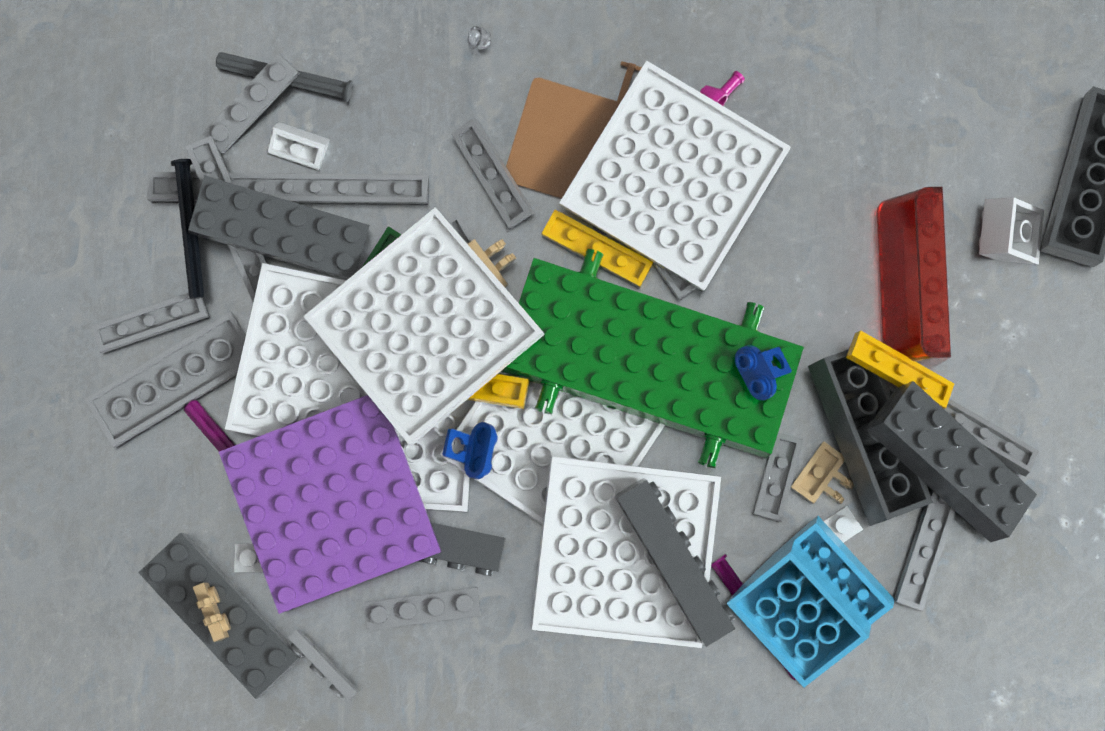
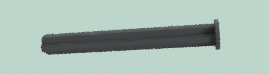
[216,52,353,102]

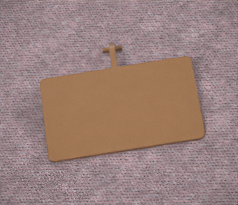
[506,61,642,198]

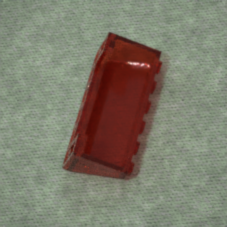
[875,187,951,366]

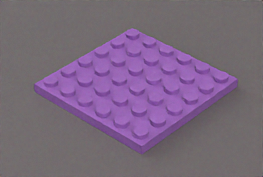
[219,395,442,614]

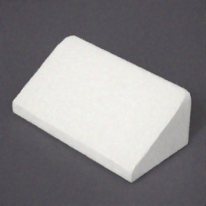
[266,122,330,170]

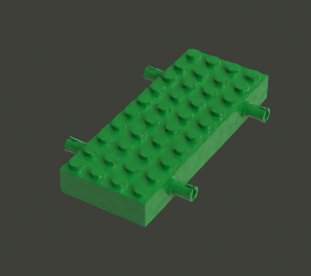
[501,249,804,468]

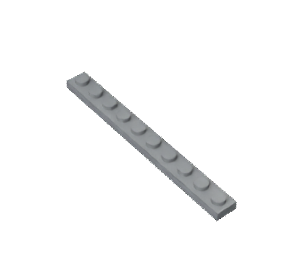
[147,172,428,204]

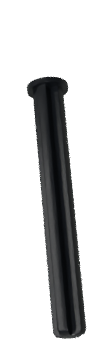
[171,159,204,299]

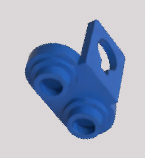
[735,345,792,400]
[442,422,498,479]

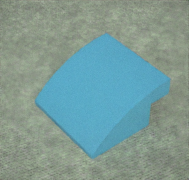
[726,516,895,688]

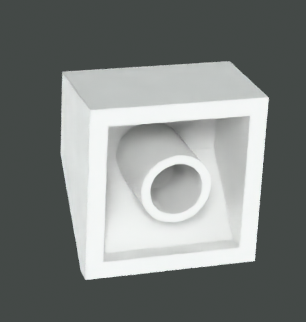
[979,197,1044,265]

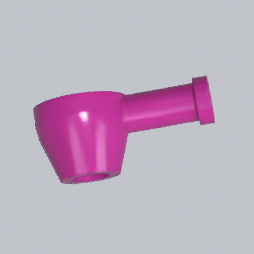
[700,71,745,106]

